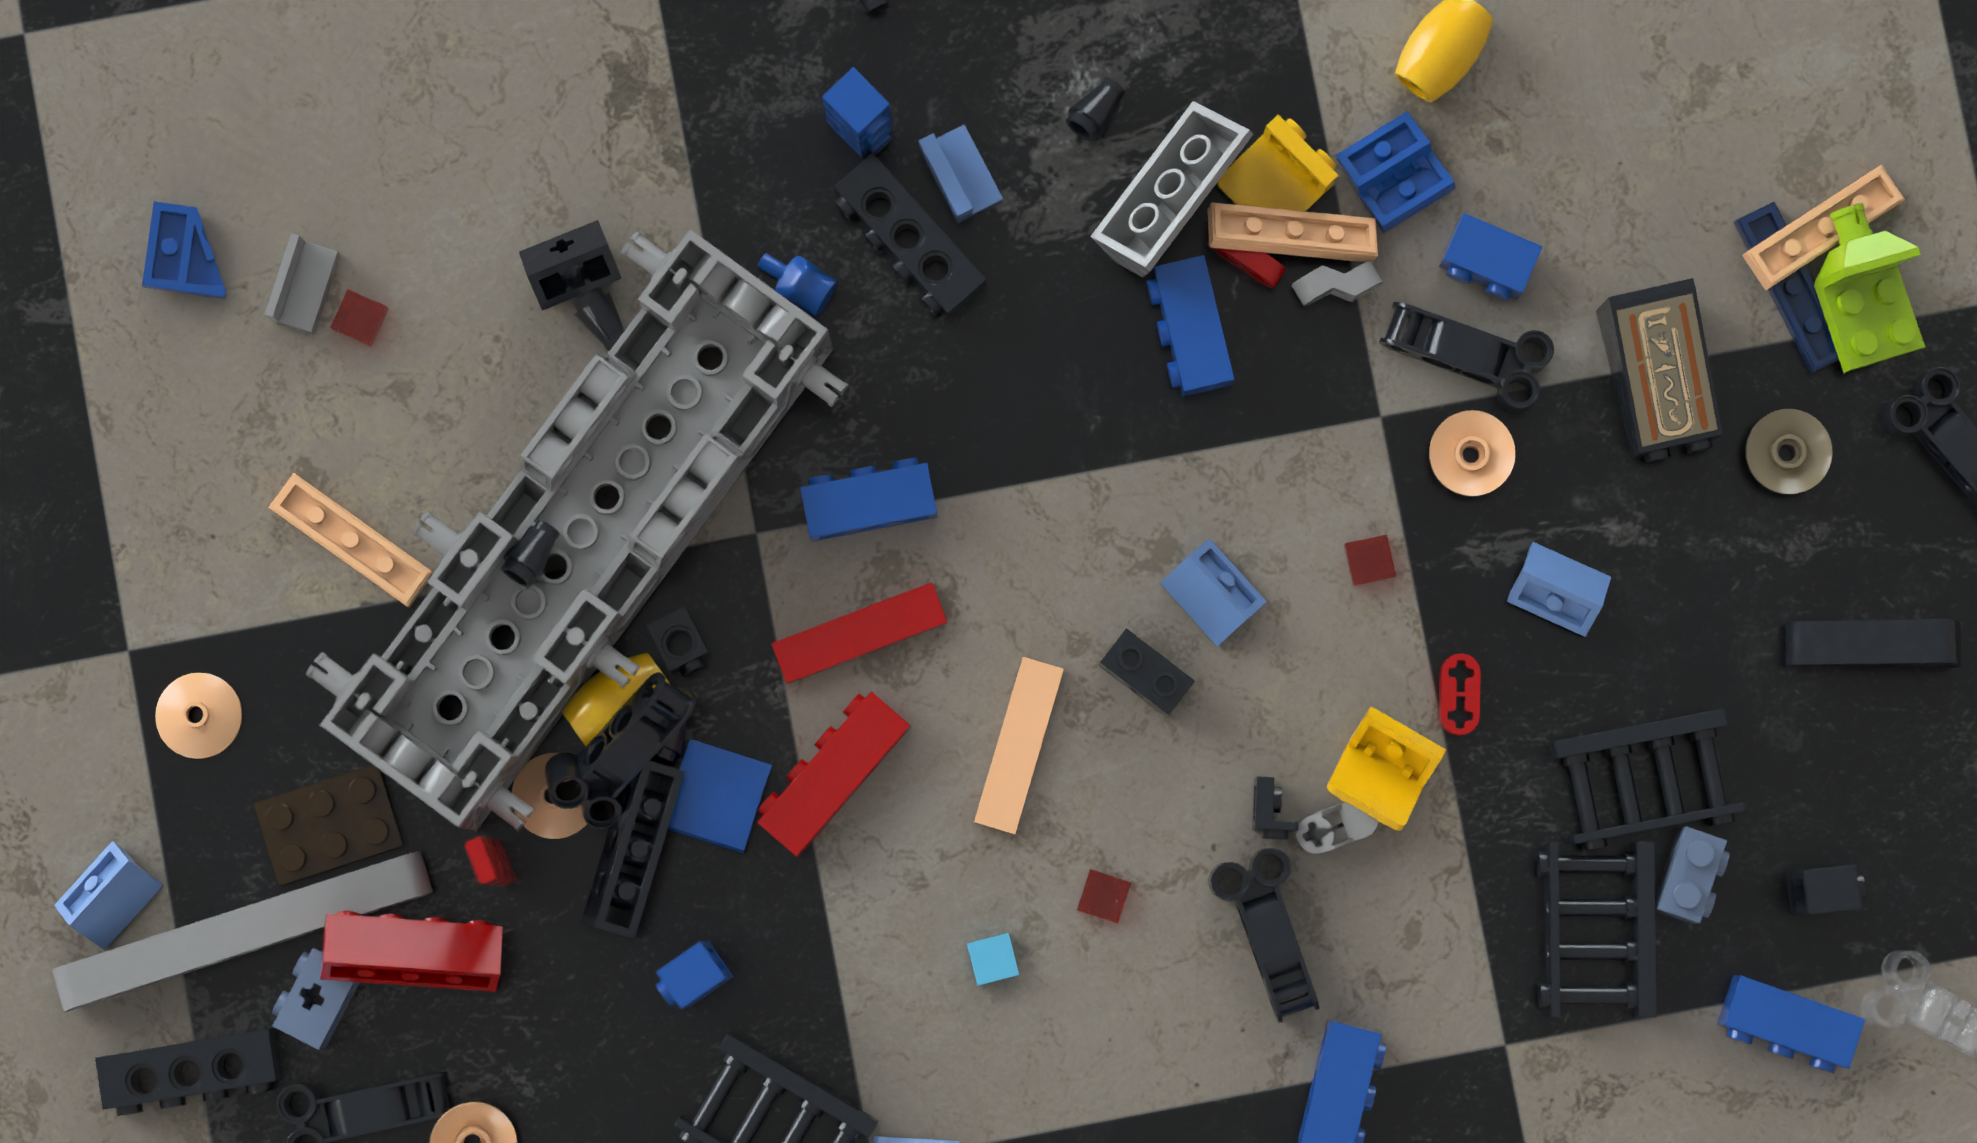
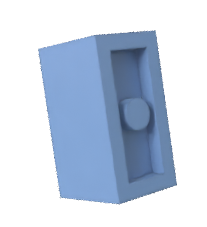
[918,125,1003,223]
[1160,538,1267,647]
[1507,542,1611,637]
[54,841,163,950]

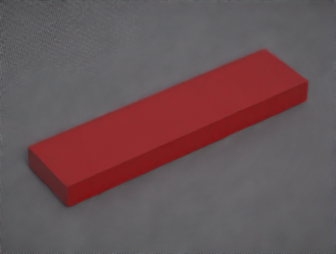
[771,582,948,684]
[465,837,517,887]

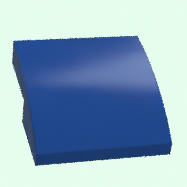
[1336,111,1455,233]
[668,739,772,854]

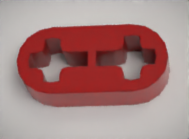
[1207,241,1286,289]
[1439,653,1481,736]

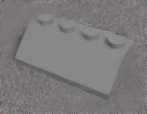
[1090,101,1253,277]

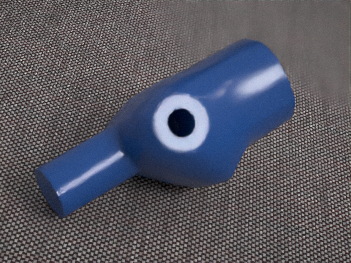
[757,253,839,319]

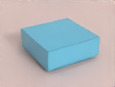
[967,933,1019,986]

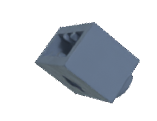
[272,948,360,1050]

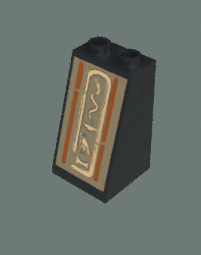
[1596,278,1723,463]

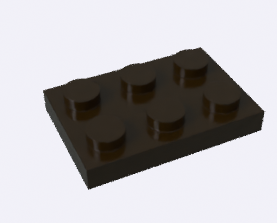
[254,764,405,886]

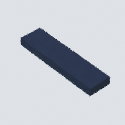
[1734,202,1839,374]

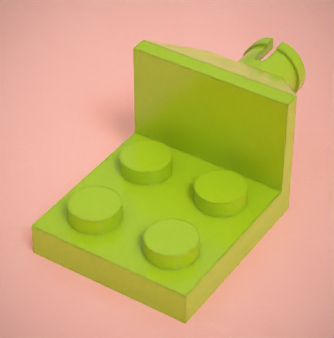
[1814,203,1925,373]

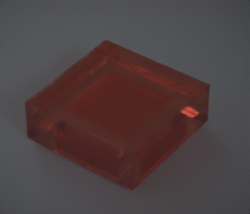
[330,289,389,347]
[1344,535,1396,586]
[1077,869,1131,924]

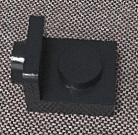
[1252,777,1299,840]

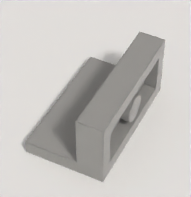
[265,233,340,334]

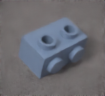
[1655,826,1730,924]

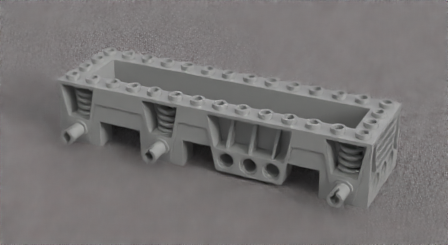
[306,230,848,831]

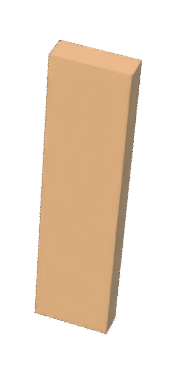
[1742,165,1905,291]
[1207,202,1378,263]
[268,473,434,607]
[974,657,1064,835]

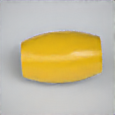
[1394,0,1494,103]
[561,652,670,747]

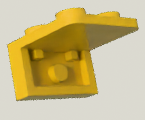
[1217,115,1338,212]
[1327,706,1446,831]

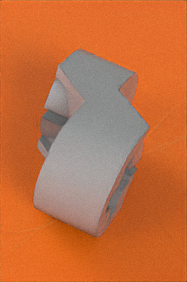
[1292,261,1383,307]
[1296,802,1382,854]

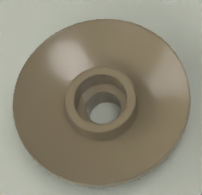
[1746,409,1832,495]

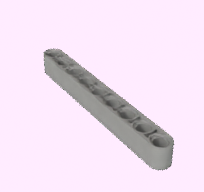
[52,851,433,1012]

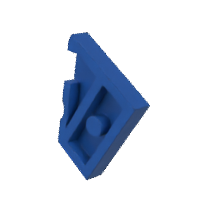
[142,201,226,299]

